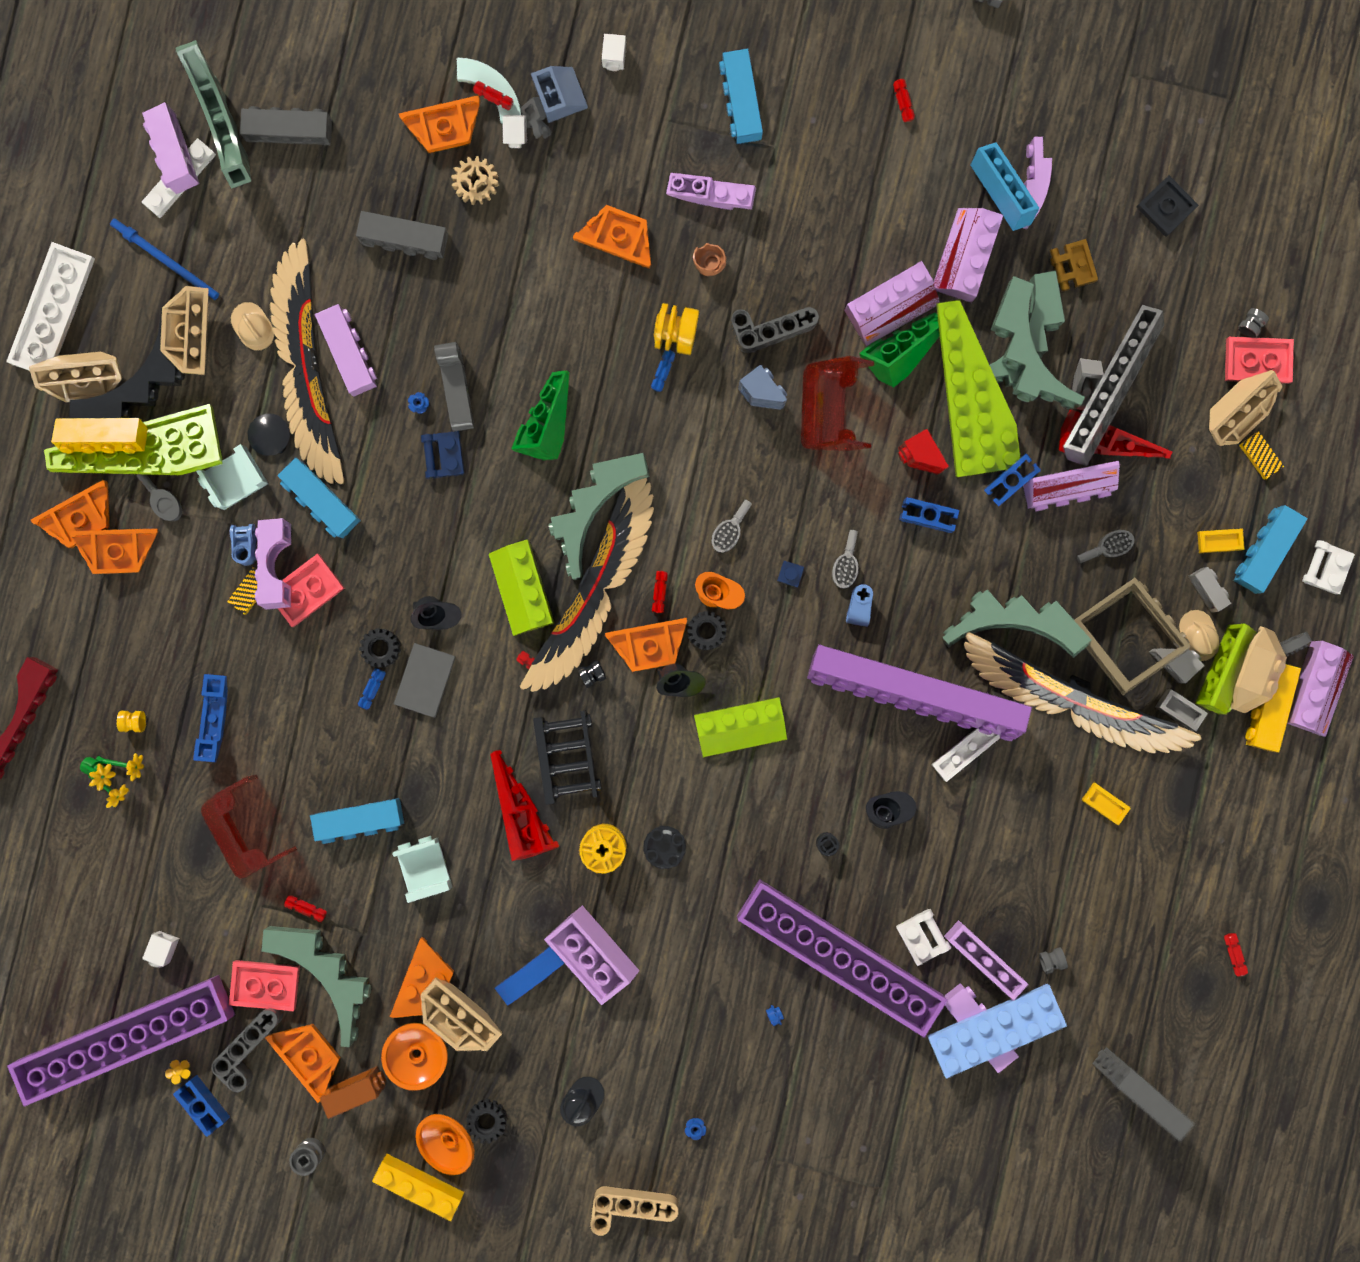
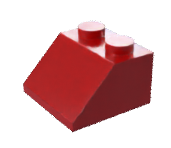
[898,429,949,475]

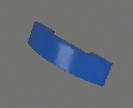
[193,674,227,762]
[495,946,564,1006]

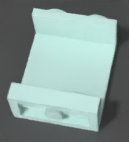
[196,444,268,510]
[393,836,452,903]

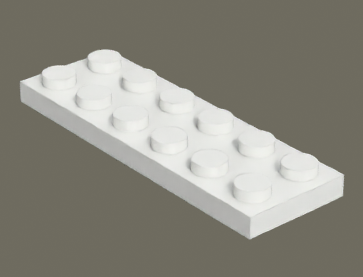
[6,242,95,371]

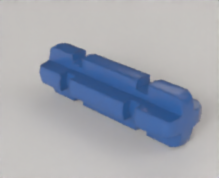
[651,350,675,392]
[358,668,385,709]

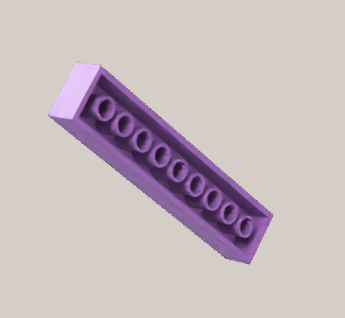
[807,645,1032,741]
[737,879,947,1037]
[8,975,235,1106]

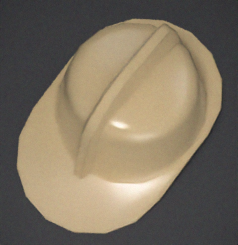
[231,302,274,350]
[1179,610,1219,661]

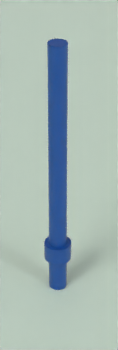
[110,218,219,300]

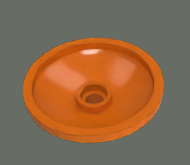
[381,1023,448,1090]
[416,1114,474,1175]

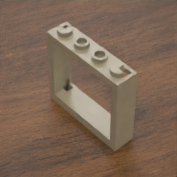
[1074,578,1191,695]

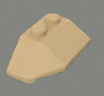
[160,286,208,375]
[29,352,122,402]
[1209,370,1282,446]
[1231,626,1287,713]
[421,978,502,1051]

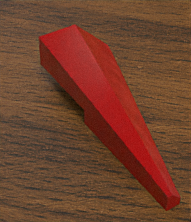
[1059,410,1172,458]
[490,750,559,861]

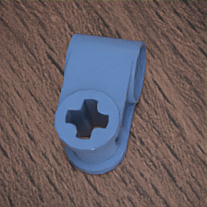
[230,524,257,566]
[846,585,873,627]

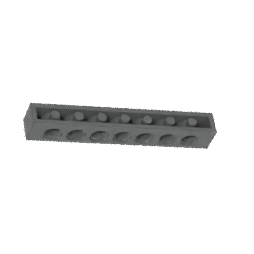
[1064,305,1164,466]

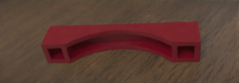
[0,657,58,780]

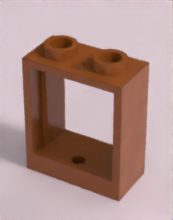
[320,1066,386,1119]

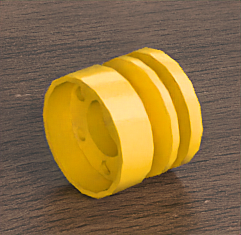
[654,303,699,355]
[579,824,627,873]

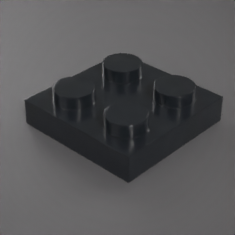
[1136,175,1199,237]

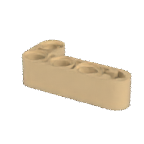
[591,1186,678,1236]

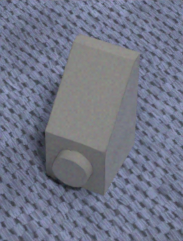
[1072,358,1104,410]
[1149,649,1204,683]

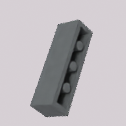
[240,106,332,145]
[356,211,449,260]

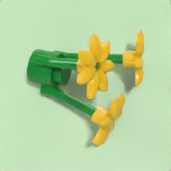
[80,753,145,808]

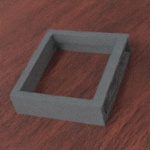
[1092,1047,1194,1141]

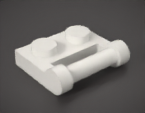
[1302,540,1355,595]
[896,909,951,966]

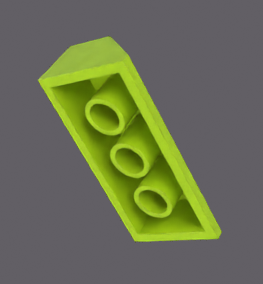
[489,540,554,636]
[1195,624,1257,715]
[694,697,787,757]

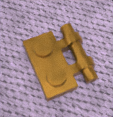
[1050,239,1098,292]

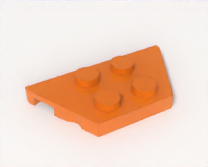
[399,95,481,153]
[573,205,651,269]
[31,480,109,548]
[69,529,158,574]
[605,618,687,672]
[390,937,454,1018]
[265,1024,341,1103]

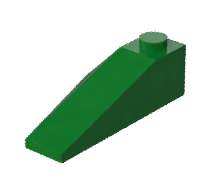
[859,312,940,388]
[511,370,569,460]

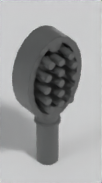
[137,474,182,522]
[1077,530,1134,564]
[1280,632,1312,657]

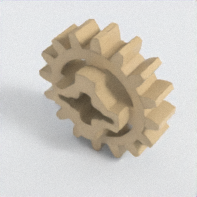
[452,156,499,205]

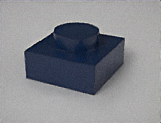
[777,560,804,588]

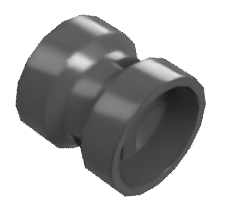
[1238,308,1269,338]
[1039,947,1068,975]

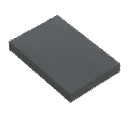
[394,643,456,718]

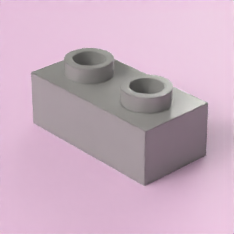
[1188,567,1231,613]
[1155,689,1208,731]

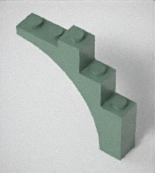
[176,40,252,189]
[990,271,1065,389]
[991,276,1084,410]
[549,453,650,580]
[942,590,1092,658]
[262,926,371,1047]

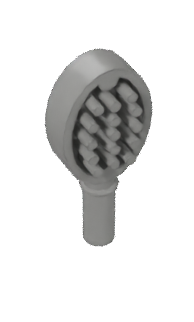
[712,500,752,553]
[832,530,858,589]

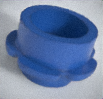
[408,392,429,414]
[766,1005,784,1026]
[685,1118,706,1140]

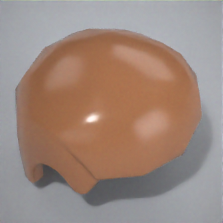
[692,243,726,276]

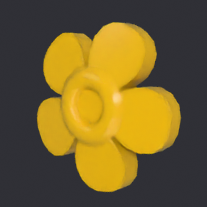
[165,1060,191,1085]

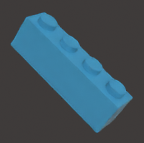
[719,49,763,144]
[971,142,1040,231]
[277,458,361,538]
[1233,505,1308,594]
[310,798,404,844]

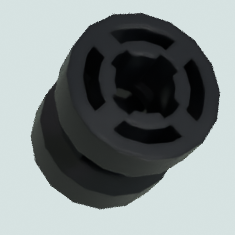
[578,660,607,688]
[816,832,839,856]

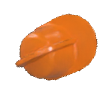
[695,572,745,609]

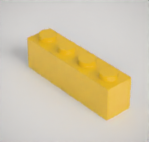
[51,418,148,454]
[1245,664,1301,752]
[372,1154,464,1221]

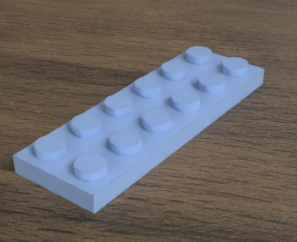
[927,984,1067,1078]

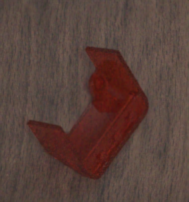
[801,356,874,451]
[201,774,297,878]

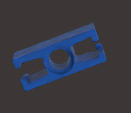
[984,453,1041,507]
[899,497,959,533]
[173,1075,230,1137]

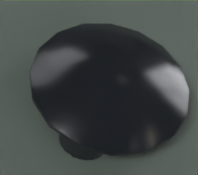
[248,413,290,456]
[643,826,686,869]

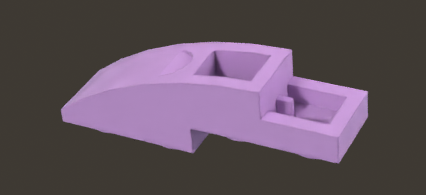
[1023,137,1052,229]
[666,173,756,210]

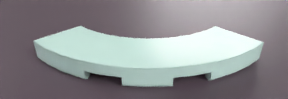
[457,58,521,123]

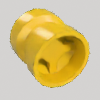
[117,711,146,732]

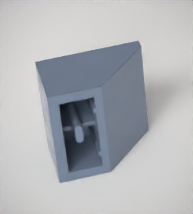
[531,66,588,123]
[738,365,787,410]

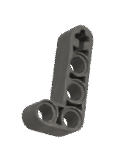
[731,307,819,353]
[434,342,475,432]
[212,1008,283,1092]

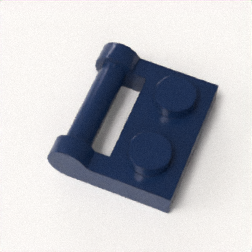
[420,431,465,479]

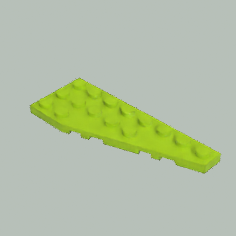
[936,300,1021,477]
[44,404,223,475]

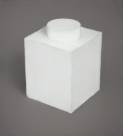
[602,34,626,71]
[502,115,527,148]
[143,931,179,968]

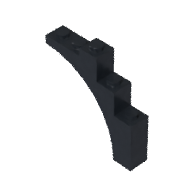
[69,317,185,419]

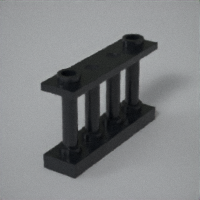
[533,710,602,805]

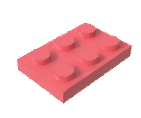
[1225,337,1294,383]
[278,554,345,627]
[229,960,300,1011]

